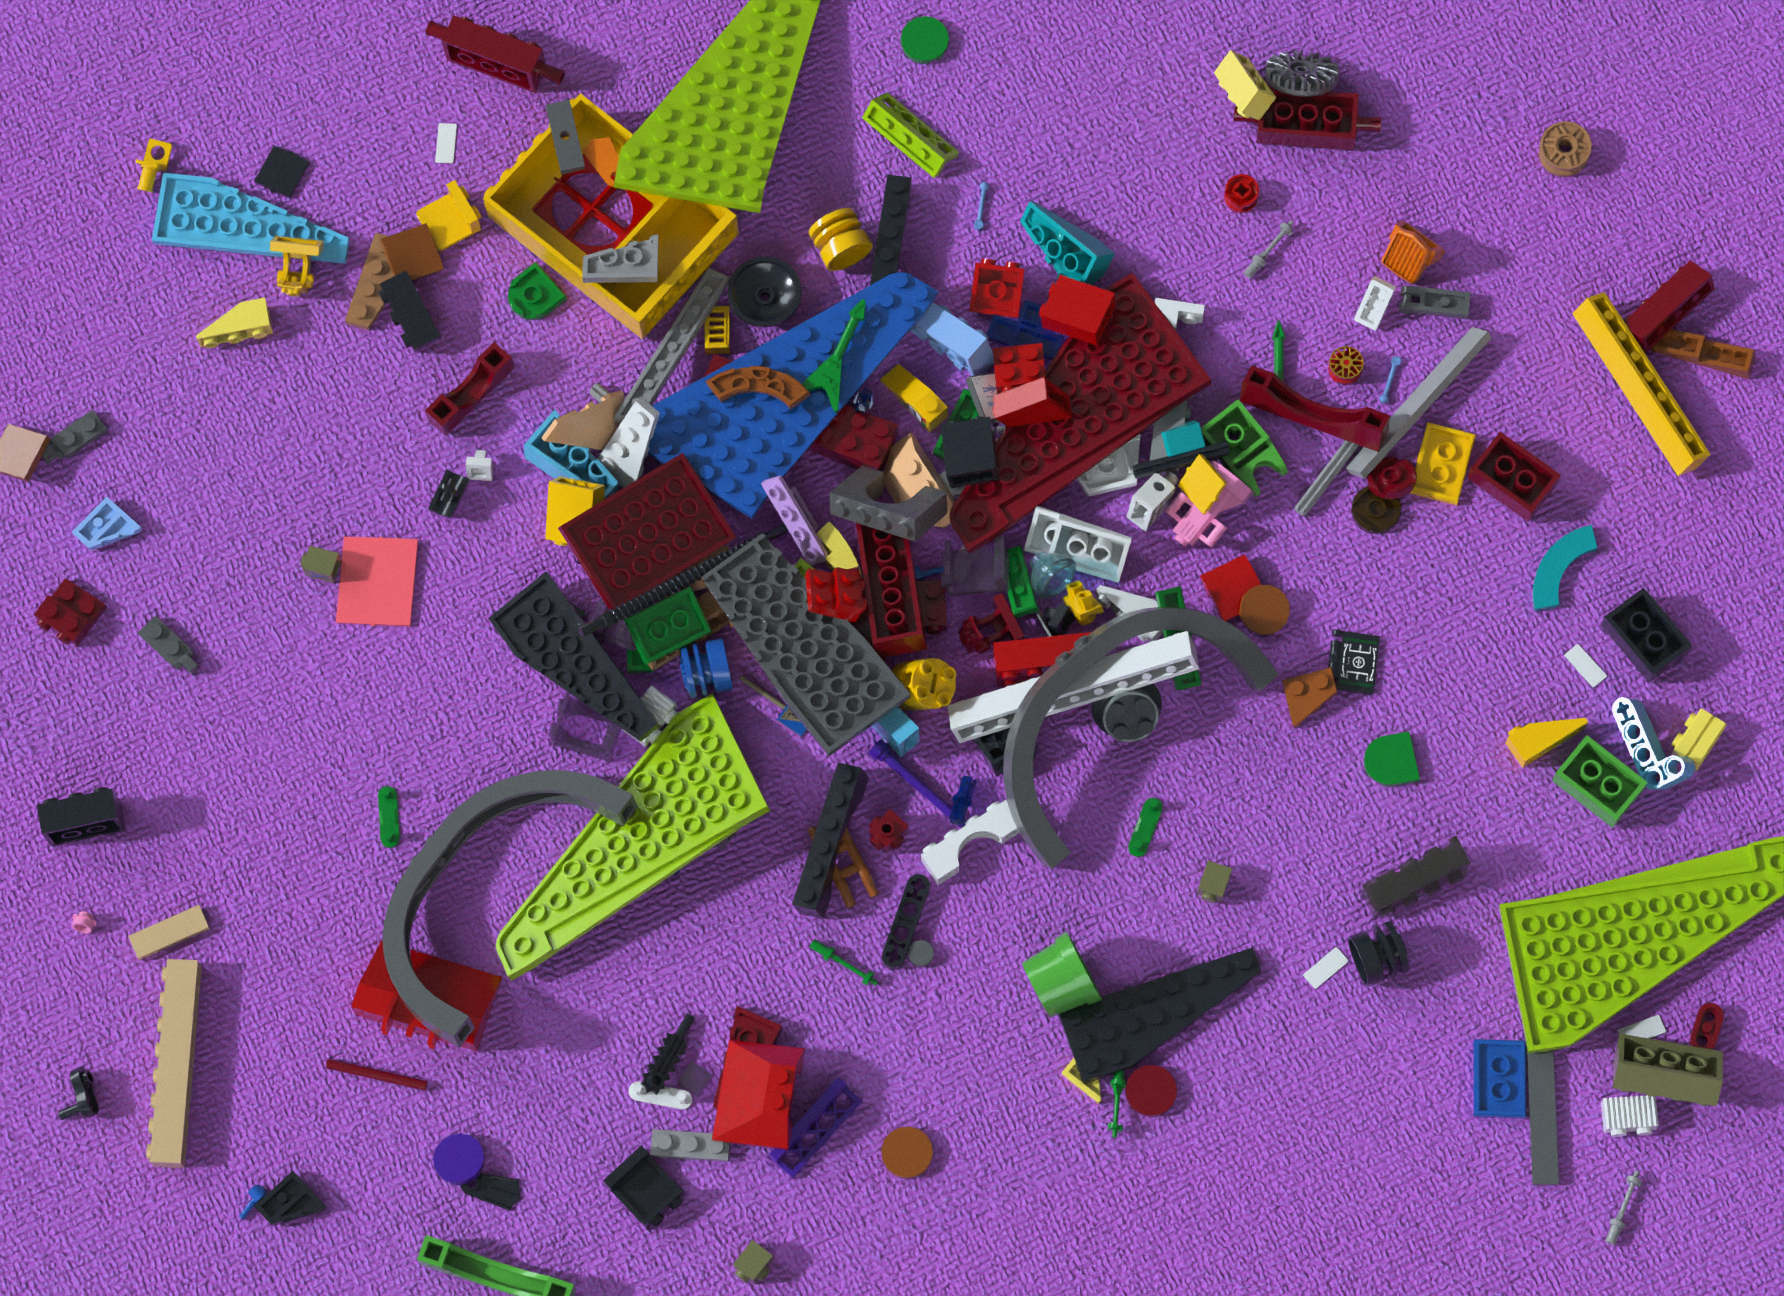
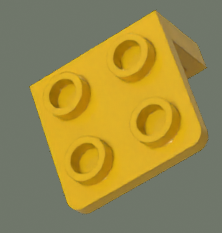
[416,180,481,251]

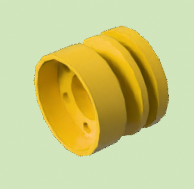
[809,208,873,271]

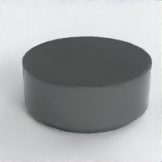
[908,940,934,967]

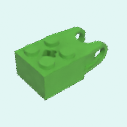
[1201,399,1288,497]

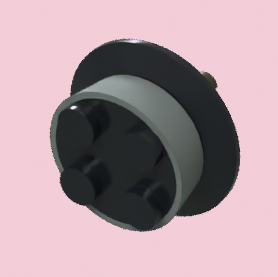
[1091,683,1162,742]

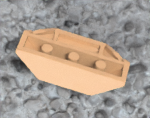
[883,433,956,528]

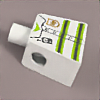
[1127,472,1178,532]

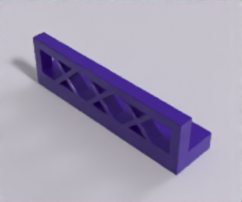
[769,1077,862,1179]

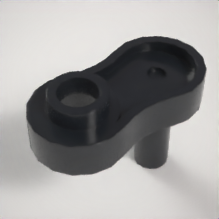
[58,1067,99,1120]

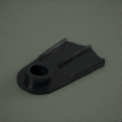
[460,1173,521,1211]

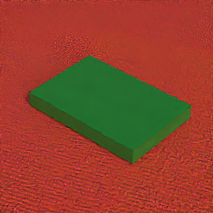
[624,586,712,665]

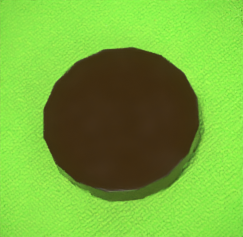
[1351,486,1401,534]

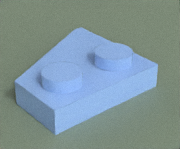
[72,497,142,551]

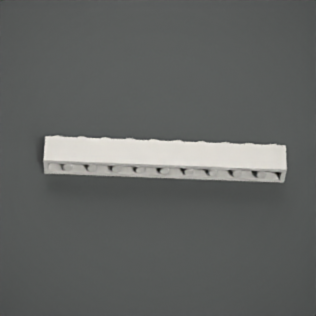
[948,631,1199,743]

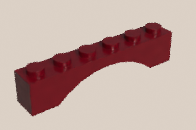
[1240,365,1391,452]

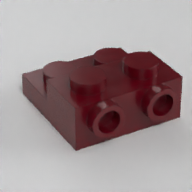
[33,578,107,647]
[918,580,947,635]

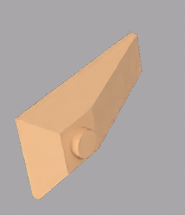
[542,391,625,450]

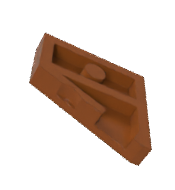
[1282,667,1338,728]

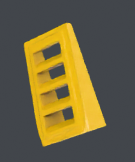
[705,306,730,355]

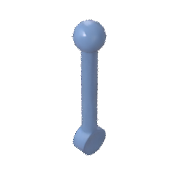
[974,182,989,231]
[1379,356,1401,404]

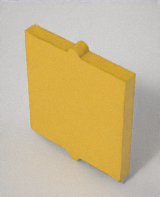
[1178,454,1228,514]

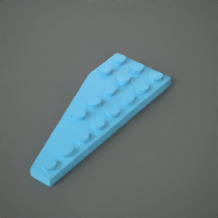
[152,173,350,264]

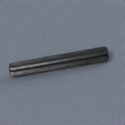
[1132,441,1230,479]

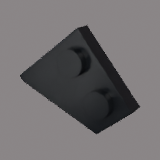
[254,1171,327,1227]

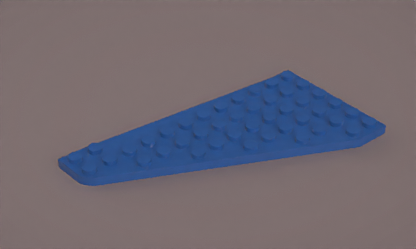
[648,272,938,519]

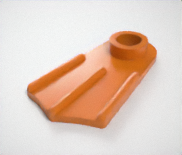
[582,137,619,187]

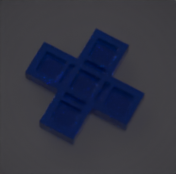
[986,300,1064,360]

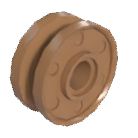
[1538,121,1592,177]

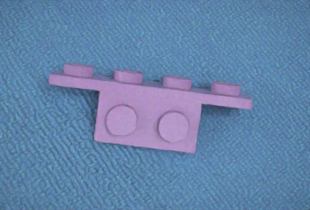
[761,476,828,565]

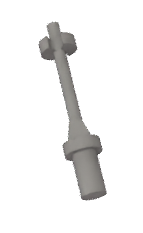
[1243,220,1294,279]
[1605,1171,1642,1246]

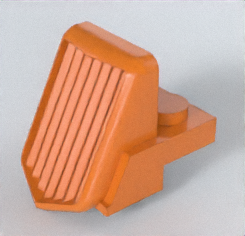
[1381,220,1446,285]

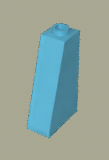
[872,707,920,758]

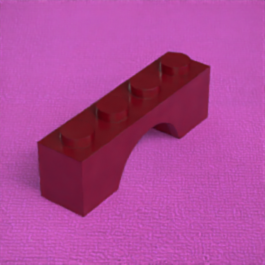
[425,342,515,436]

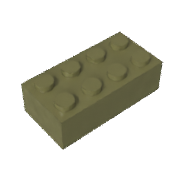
[1613,1033,1723,1106]

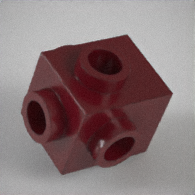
[869,809,909,853]

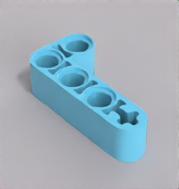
[1612,697,1695,790]

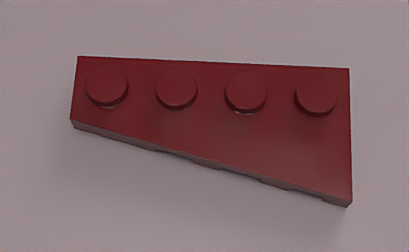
[713,1006,783,1110]

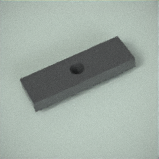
[545,99,585,175]

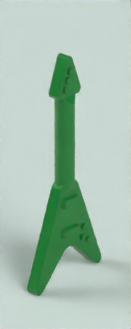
[802,299,866,413]

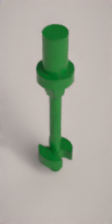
[810,939,878,986]
[1107,1071,1126,1138]

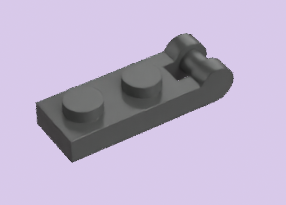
[1399,286,1471,319]

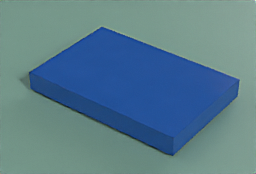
[1473,1039,1526,1119]

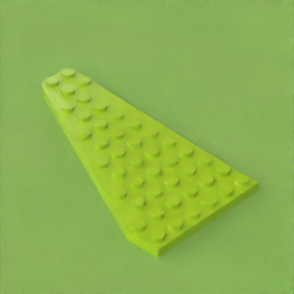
[614,0,821,213]
[496,694,771,981]
[1499,836,1784,1054]

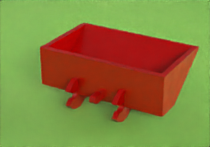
[351,941,502,1052]

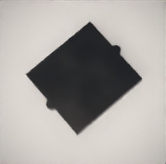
[254,145,310,199]

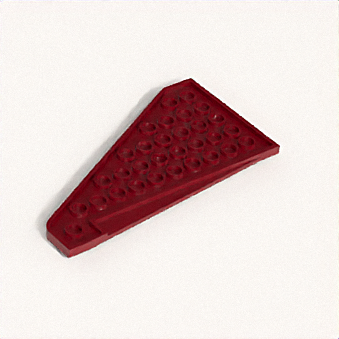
[949,273,1212,554]

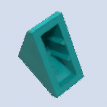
[1161,420,1205,457]

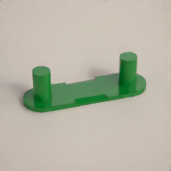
[378,786,400,848]
[1128,798,1163,857]

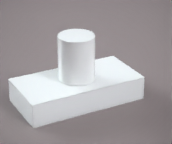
[1354,276,1396,331]

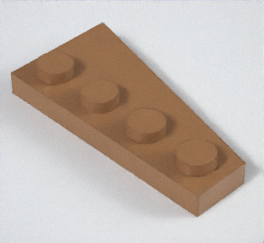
[345,233,394,330]

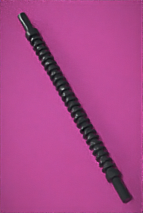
[578,523,789,637]

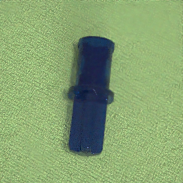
[854,388,873,414]
[949,776,977,825]

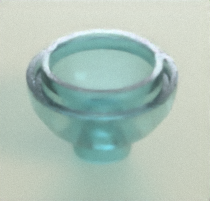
[1030,552,1076,598]

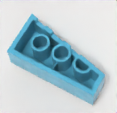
[524,410,618,500]

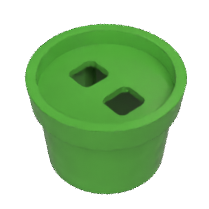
[1022,931,1102,1018]

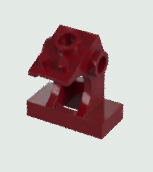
[958,593,1024,654]

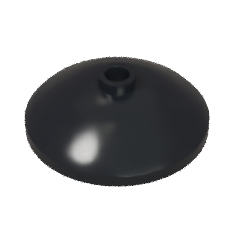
[727,257,802,327]

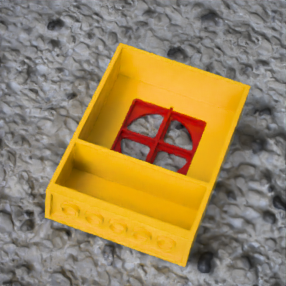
[483,93,739,340]

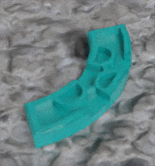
[1532,525,1597,612]

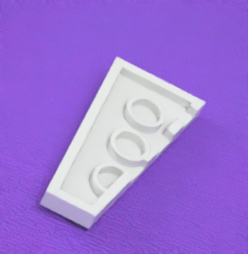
[598,397,660,488]

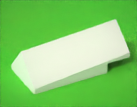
[1024,506,1132,583]

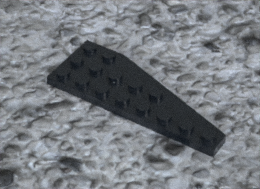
[488,571,661,741]

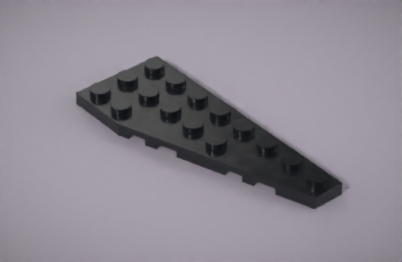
[1058,947,1261,1084]

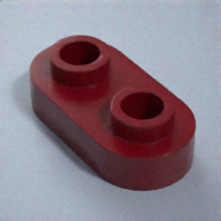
[1689,1003,1724,1050]

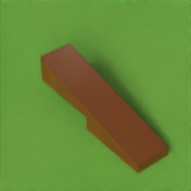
[1650,329,1756,379]

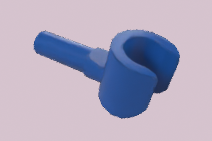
[915,565,944,581]
[239,1185,266,1220]

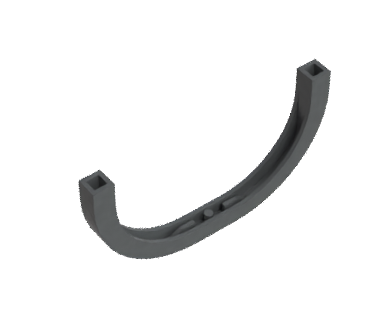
[1003,607,1279,869]
[383,770,638,1048]

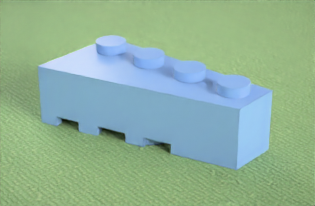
[911,301,994,376]

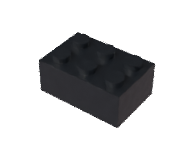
[1601,588,1692,683]
[37,787,126,847]

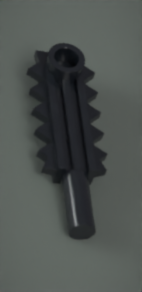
[640,1014,695,1095]

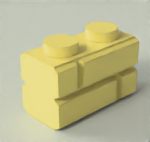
[1671,709,1727,771]

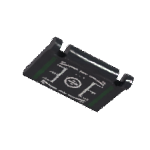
[1328,629,1380,695]

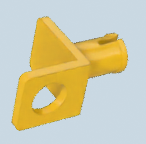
[135,139,173,193]

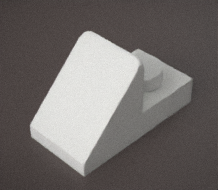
[1155,298,1205,331]

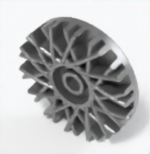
[1265,50,1339,97]

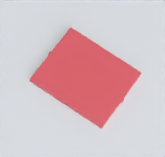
[336,536,419,627]

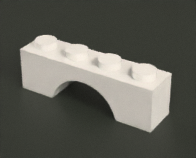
[921,800,1019,886]

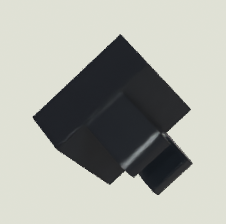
[1043,603,1075,636]

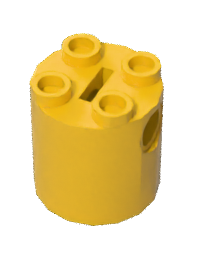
[891,658,956,711]

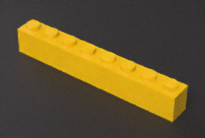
[1572,292,1711,476]

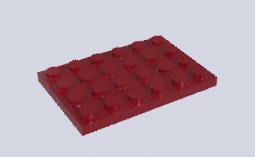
[558,453,737,609]

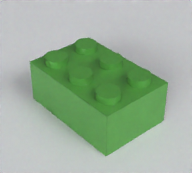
[1552,735,1648,828]

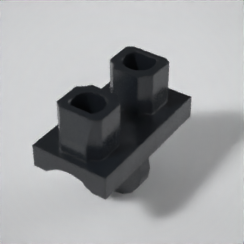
[428,469,470,520]

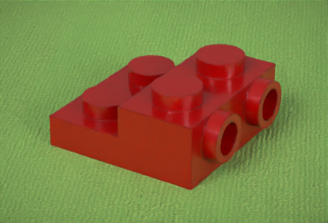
[969,258,1025,318]
[993,343,1046,395]
[805,567,867,622]

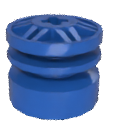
[679,638,733,698]

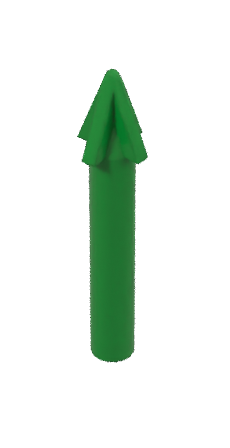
[1272,320,1286,382]

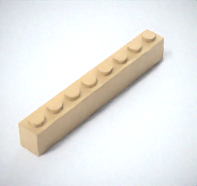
[146,959,202,1168]

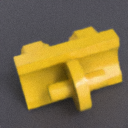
[1062,580,1104,625]

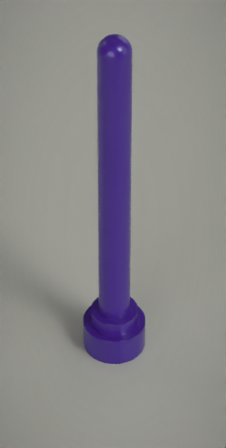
[868,739,966,828]

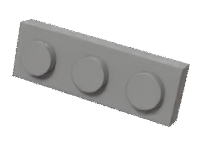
[650,1129,730,1162]

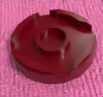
[1367,457,1417,499]
[1125,1065,1177,1117]

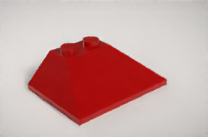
[712,1040,805,1150]

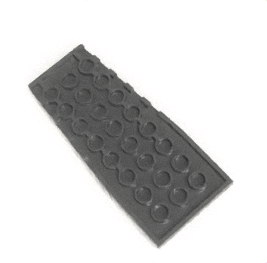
[703,534,911,756]

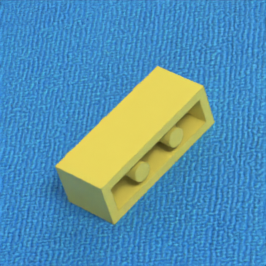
[1214,50,1276,120]

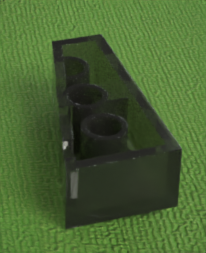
[1360,836,1470,918]

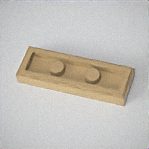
[128,905,210,960]

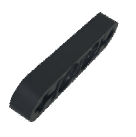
[882,874,930,970]

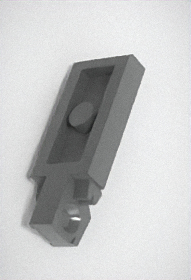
[42,410,108,464]
[138,615,200,675]

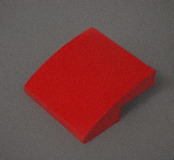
[1199,554,1261,621]

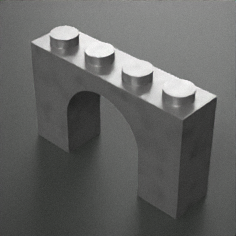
[830,465,947,541]

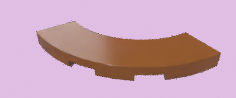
[706,366,810,410]

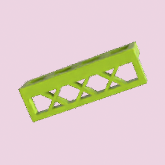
[862,92,959,178]

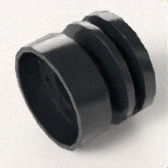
[1348,921,1409,987]

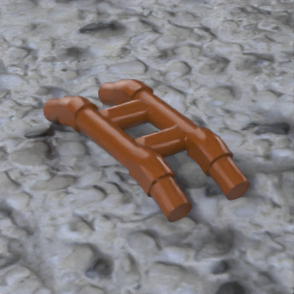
[808,826,879,908]

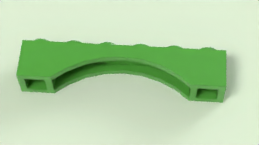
[417,1235,576,1296]

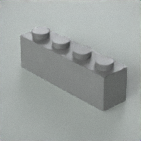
[1150,396,1193,476]

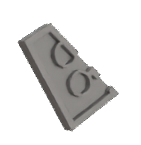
[582,234,659,283]

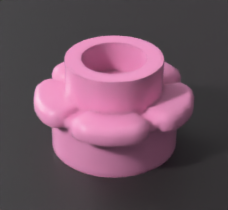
[72,911,97,934]

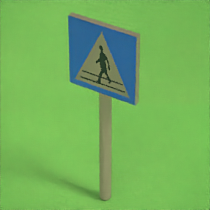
[739,676,807,737]

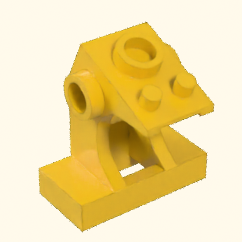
[270,236,324,297]

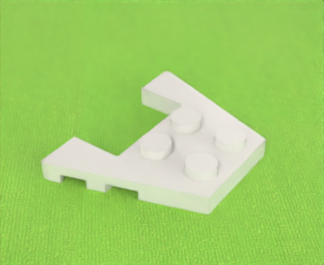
[1076,434,1140,497]

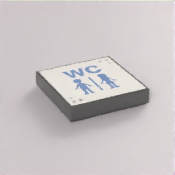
[966,373,1000,423]

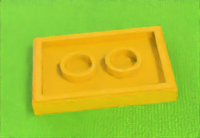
[1410,422,1476,506]

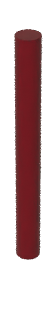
[326,1058,428,1091]

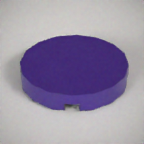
[433,1133,486,1185]

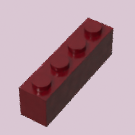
[1624,260,1715,353]

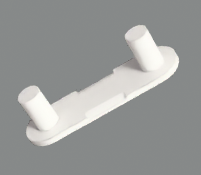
[629,1081,692,1110]

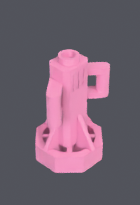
[1165,460,1253,548]

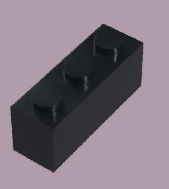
[378,271,440,352]

